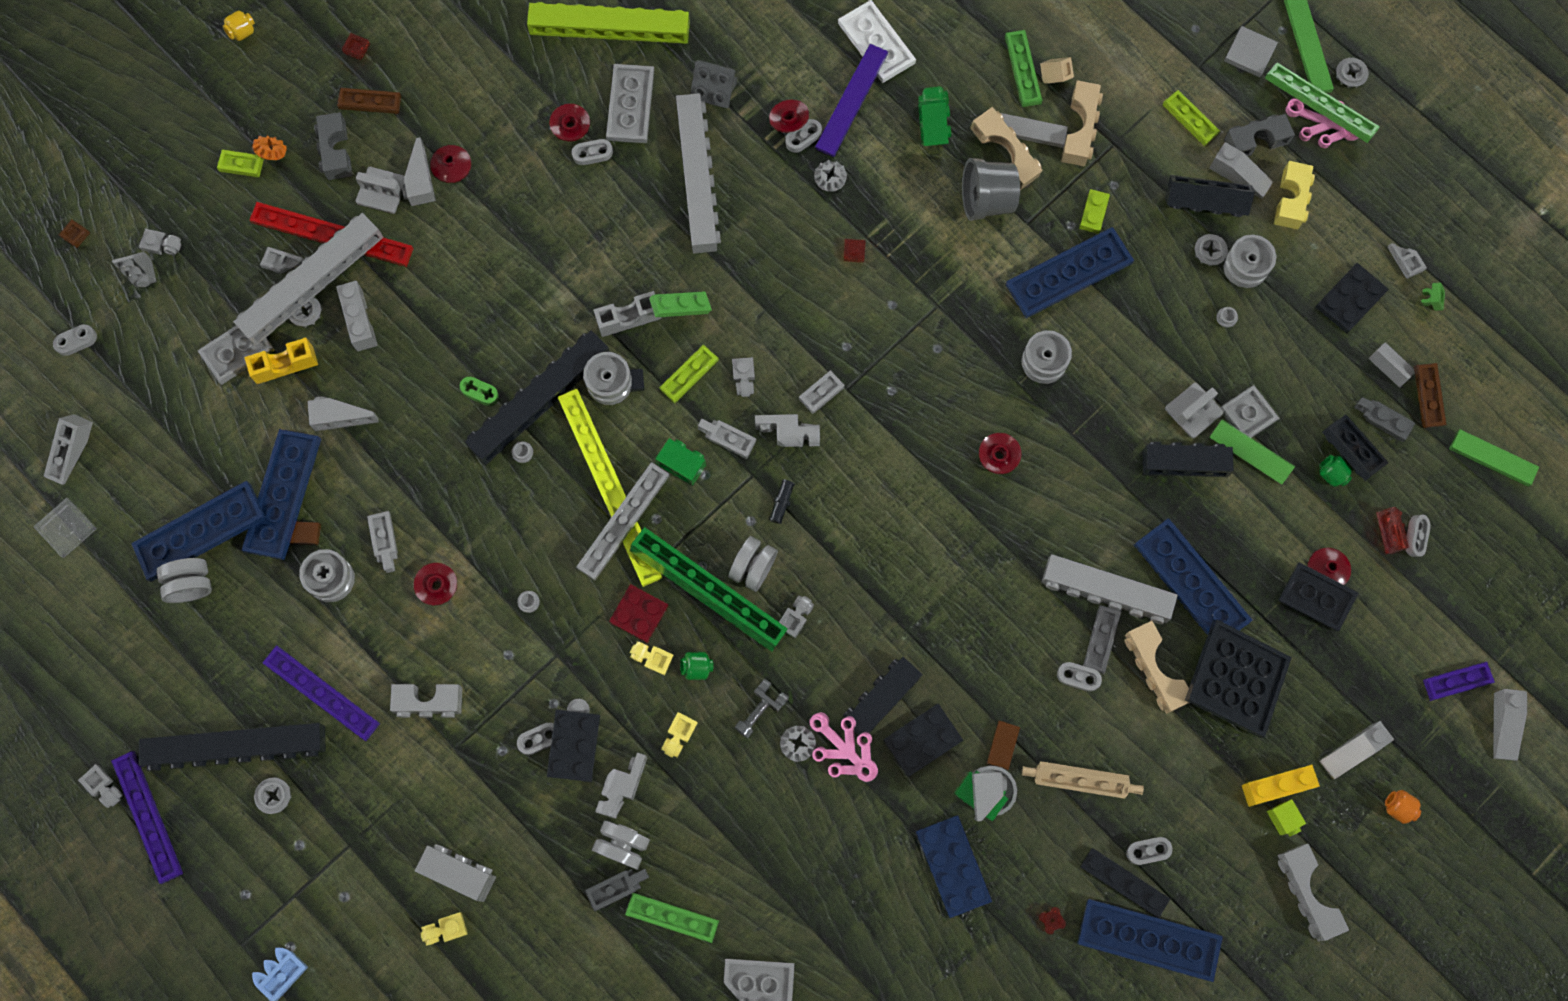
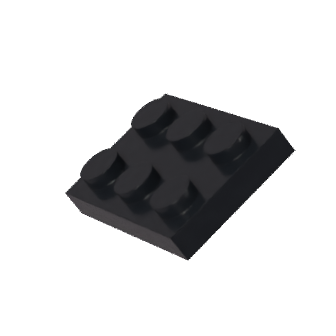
[1315,263,1389,334]
[1322,415,1389,481]
[1278,562,1359,632]
[883,703,963,778]
[546,709,600,782]

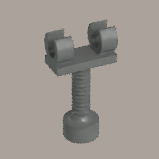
[734,679,789,739]

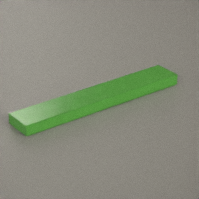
[1284,0,1334,93]
[1265,63,1380,143]

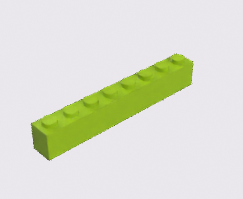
[527,2,690,44]

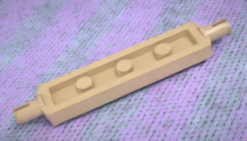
[1022,761,1144,799]

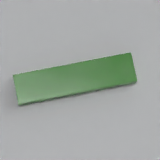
[1005,30,1042,107]
[1210,419,1295,484]
[1450,429,1539,487]
[625,893,719,943]

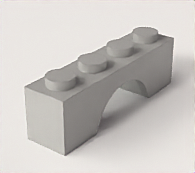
[1278,844,1349,941]

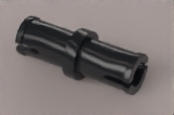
[768,479,795,524]

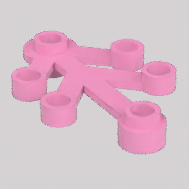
[1286,99,1358,149]
[810,712,878,782]

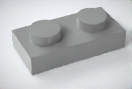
[799,370,845,414]

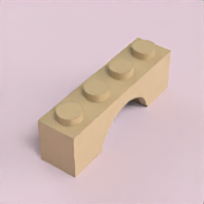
[1061,81,1103,166]
[970,107,1043,190]
[1125,621,1189,714]

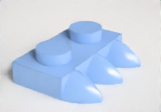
[252,948,308,1001]

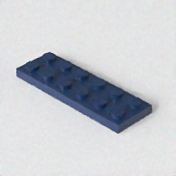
[1005,227,1134,319]
[241,429,321,560]
[131,481,266,582]
[1134,518,1253,635]
[1077,899,1223,982]

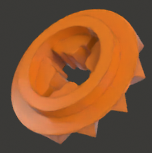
[252,135,286,160]

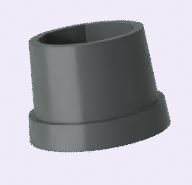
[962,158,1020,221]

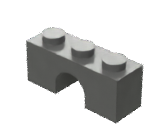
[314,112,352,180]
[1224,114,1295,156]

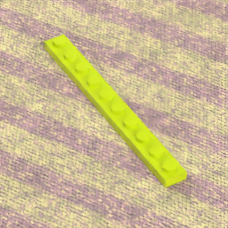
[558,389,663,587]

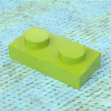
[217,150,264,177]
[1079,189,1110,234]

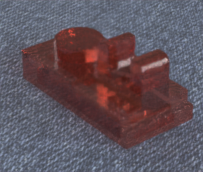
[1376,507,1409,554]

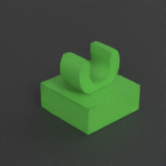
[1421,283,1445,311]

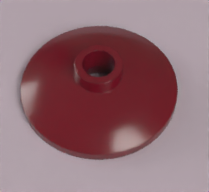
[769,100,809,133]
[549,104,590,142]
[430,145,471,183]
[979,433,1022,474]
[1307,548,1351,585]
[413,563,458,606]

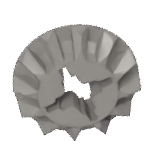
[1335,58,1369,88]
[814,160,847,192]
[1194,234,1228,266]
[289,297,322,327]
[780,726,816,762]
[254,778,291,814]

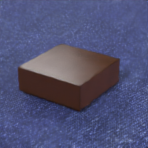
[59,219,90,248]

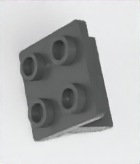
[691,60,738,108]

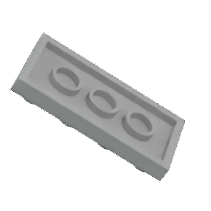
[606,64,654,143]

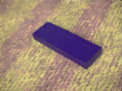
[1423,662,1495,701]

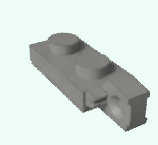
[698,419,757,459]
[367,511,398,573]

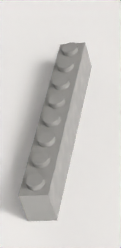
[676,93,721,254]
[233,213,384,346]

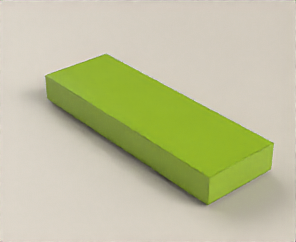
[1162,90,1220,146]
[659,345,719,403]

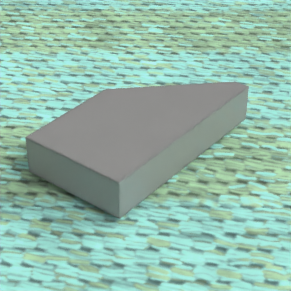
[1387,243,1427,279]
[260,247,304,274]

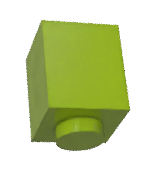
[1267,799,1306,837]

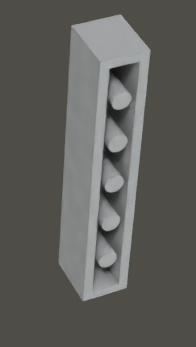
[1041,554,1178,624]

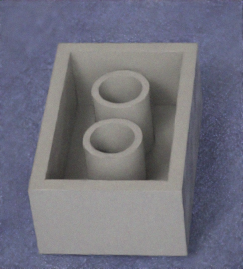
[415,844,496,902]

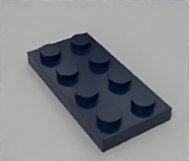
[916,815,992,918]

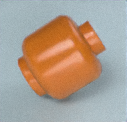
[1385,790,1421,824]

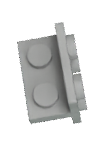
[356,167,405,214]
[1165,382,1224,439]

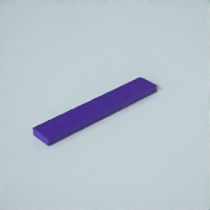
[815,44,888,157]
[262,645,380,741]
[111,751,183,884]

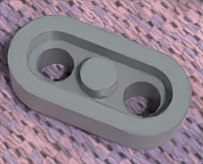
[785,119,822,153]
[572,139,613,165]
[53,324,97,356]
[1404,515,1430,557]
[1057,662,1102,692]
[517,723,553,755]
[1126,837,1172,865]

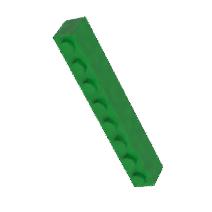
[630,527,788,652]

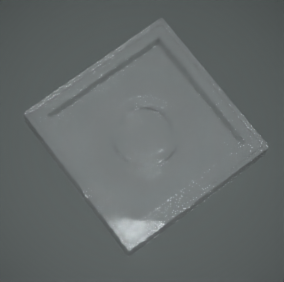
[33,498,97,558]

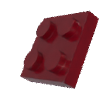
[609,584,669,643]

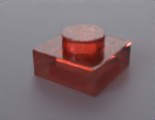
[342,33,370,60]
[844,239,866,262]

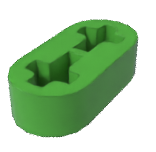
[460,377,499,406]

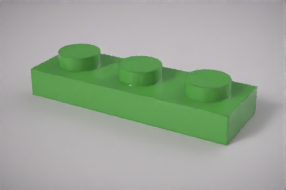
[649,292,712,317]

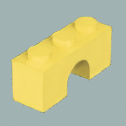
[1274,161,1315,230]

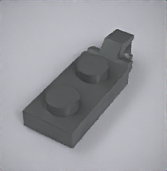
[1354,397,1415,442]
[585,869,650,912]

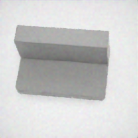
[1368,342,1415,388]

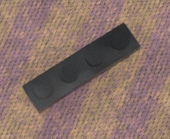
[1079,848,1170,918]

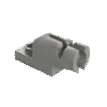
[755,414,820,447]
[595,753,647,819]

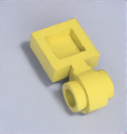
[630,641,674,676]
[661,712,698,758]
[420,912,468,946]

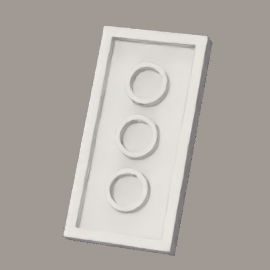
[838,0,916,83]

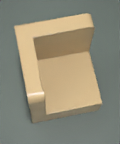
[1040,57,1074,83]

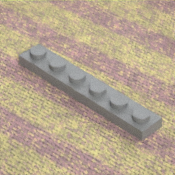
[576,462,669,580]

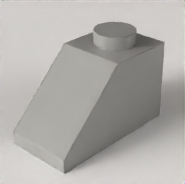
[972,772,1007,821]

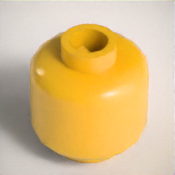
[223,10,255,41]

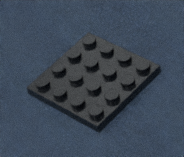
[1185,619,1292,738]

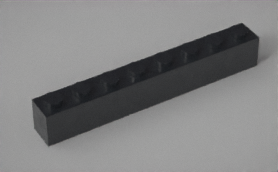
[465,330,610,466]
[139,723,326,772]

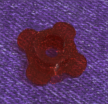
[1039,907,1066,934]

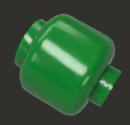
[919,86,949,105]
[1319,455,1353,487]
[680,652,713,680]

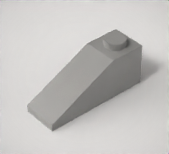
[402,137,436,206]
[1209,142,1273,199]
[308,397,378,431]
[44,414,93,485]
[1494,689,1527,761]
[1319,721,1394,780]

